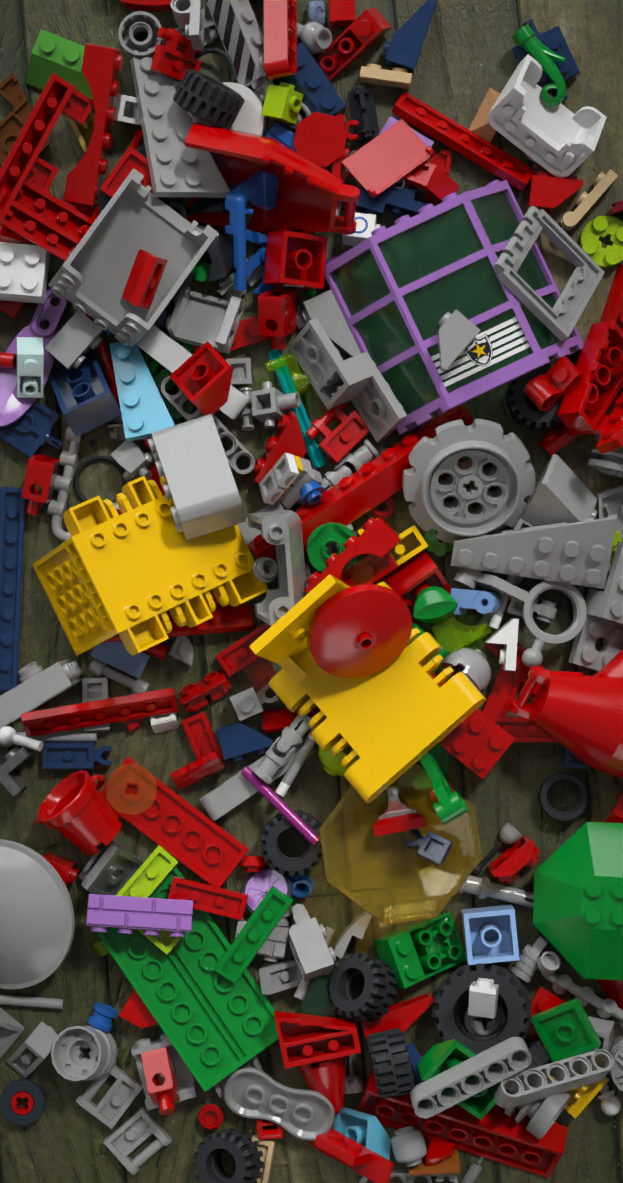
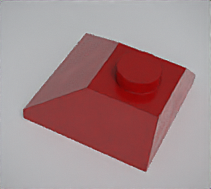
[170,341,233,415]

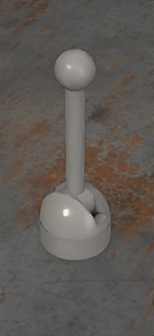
[344,1055,364,1094]

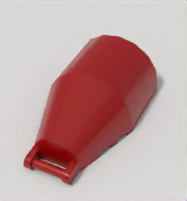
[184,122,360,235]
[509,666,623,779]

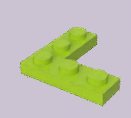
[116,845,182,955]

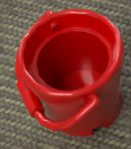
[35,771,122,856]

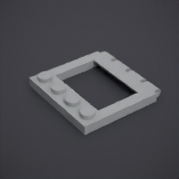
[494,206,605,342]

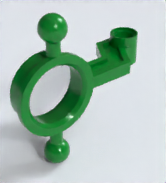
[357,740,468,825]

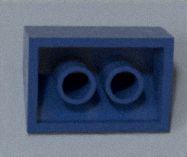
[273,43,346,129]

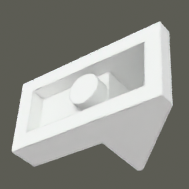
[485,618,519,671]

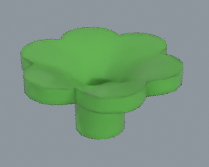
[425,529,454,557]

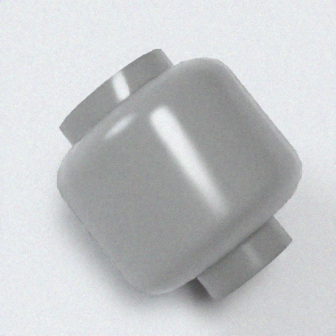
[391,1126,427,1167]

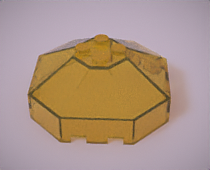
[319,763,482,925]

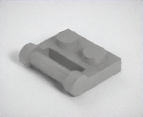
[76,1064,143,1129]
[103,1106,172,1175]

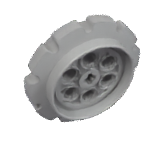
[402,419,535,544]

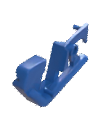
[225,171,279,294]

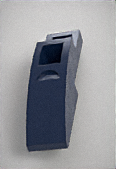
[341,186,435,223]

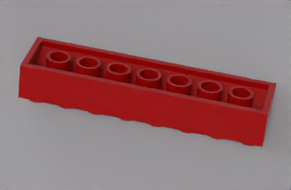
[357,1068,568,1178]

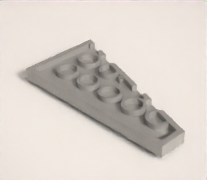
[130,55,231,198]
[451,514,617,589]

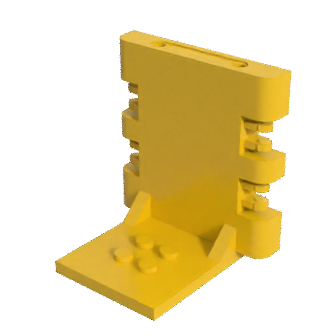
[32,476,268,656]
[249,574,487,804]

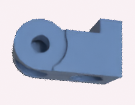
[451,588,502,615]

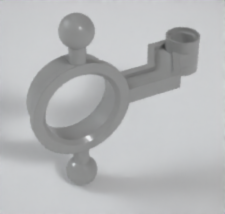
[453,567,587,668]

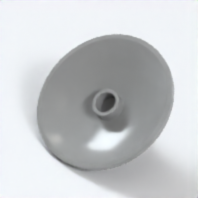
[0,839,75,989]

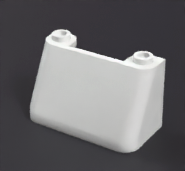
[488,54,607,178]

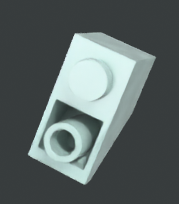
[17,337,44,398]

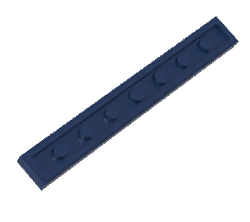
[0,487,26,692]

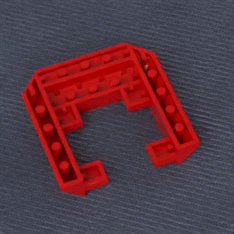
[0,73,144,261]

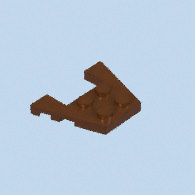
[0,73,50,168]

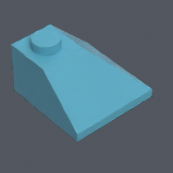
[333,1107,391,1160]

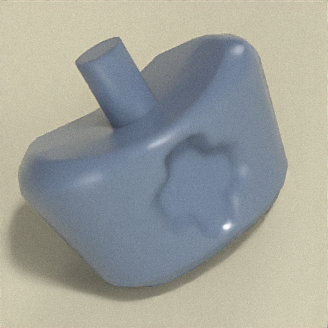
[306,0,327,26]

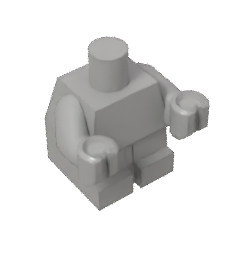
[110,440,155,483]

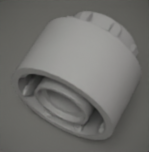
[118,11,164,58]

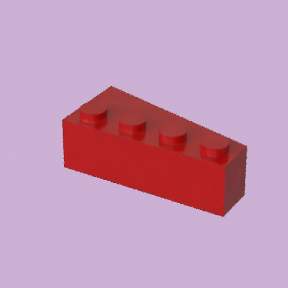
[557,320,623,433]

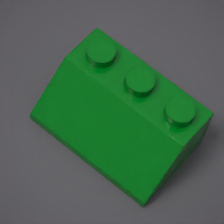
[417,1039,507,1120]

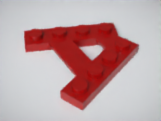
[538,386,623,456]
[482,642,557,743]

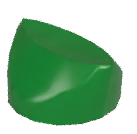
[413,586,458,624]

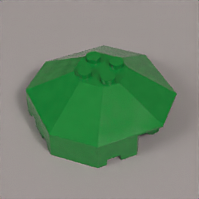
[533,822,623,980]

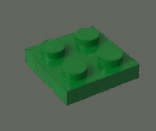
[531,998,601,1062]

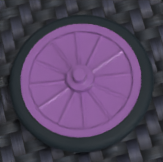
[242,866,293,914]

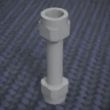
[88,658,150,694]

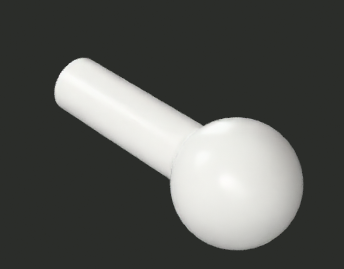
[0,726,43,751]

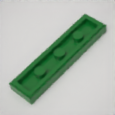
[214,885,293,985]

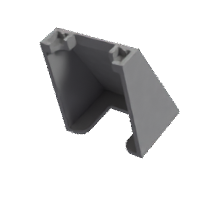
[48,168,218,347]

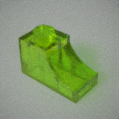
[431,616,492,656]

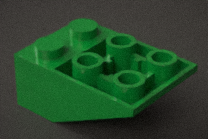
[373,912,466,989]

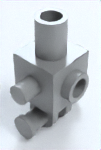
[239,382,301,431]

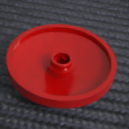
[307,584,412,678]

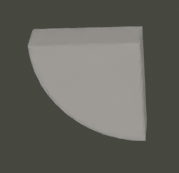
[168,636,194,666]

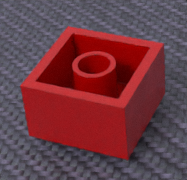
[264,230,328,290]

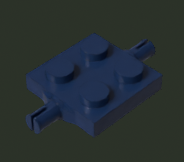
[512,19,580,102]
[0,400,64,457]

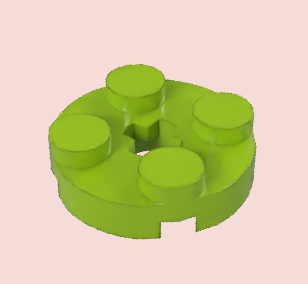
[580,216,623,268]

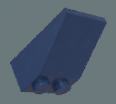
[49,351,122,437]

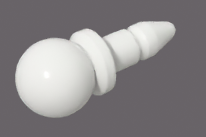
[597,1083,621,1116]

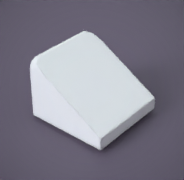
[150,712,179,733]

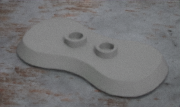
[224,1068,335,1141]

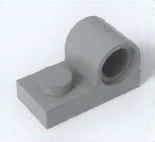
[171,0,205,50]

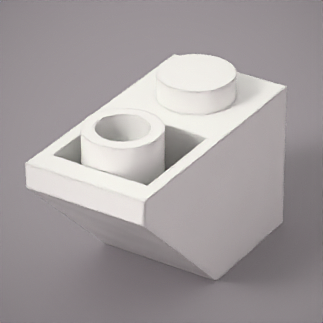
[468,978,499,1019]

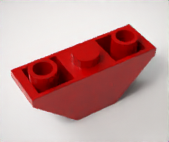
[252,409,307,483]

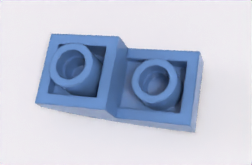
[90,641,150,679]

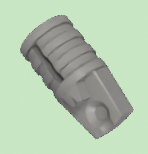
[510,936,549,983]

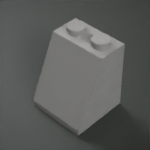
[521,454,598,526]

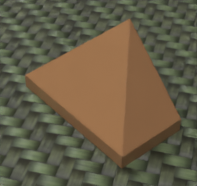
[469,88,501,143]

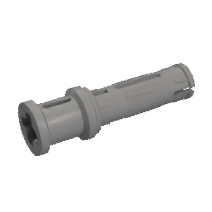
[457,871,534,908]

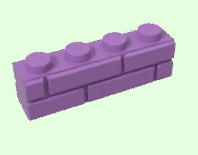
[86,894,193,937]

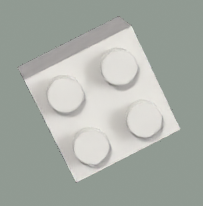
[0,242,50,304]

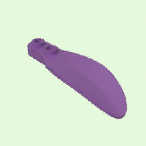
[0,288,68,427]

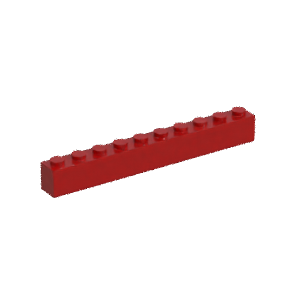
[247,404,474,571]

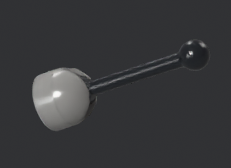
[472,822,522,875]

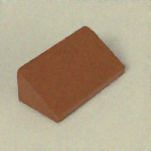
[408,1149,461,1176]

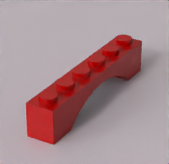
[63,44,124,206]

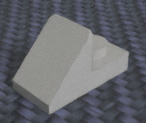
[259,959,302,995]

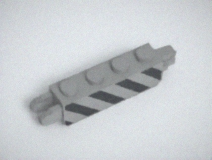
[205,0,274,102]

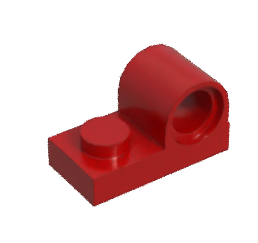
[524,356,583,412]

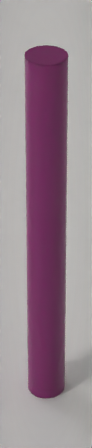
[241,766,320,846]

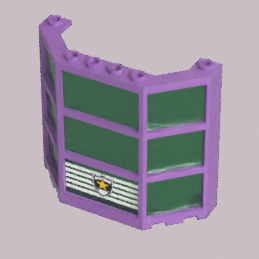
[324,180,584,436]

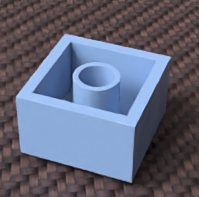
[461,904,520,965]

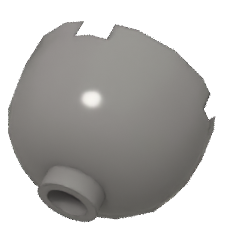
[440,648,491,693]

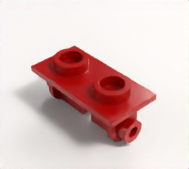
[178,669,232,712]

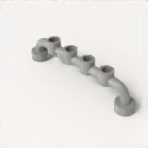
[47,422,108,542]
[537,951,623,1029]

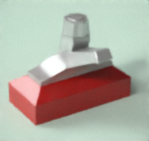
[373,786,427,837]

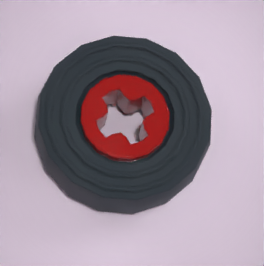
[0,1078,46,1126]

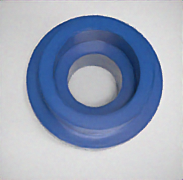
[299,481,324,504]
[290,874,314,898]

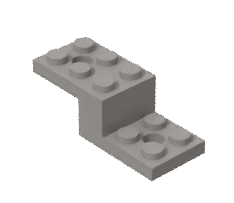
[288,318,407,443]
[568,542,623,671]

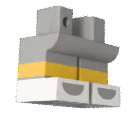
[259,452,323,509]

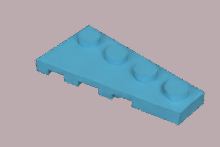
[109,342,174,442]

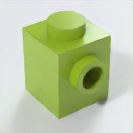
[261,82,304,125]

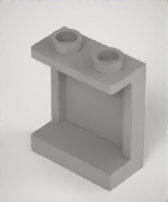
[166,286,245,354]
[131,1033,198,1110]

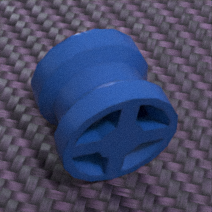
[87,1002,118,1032]

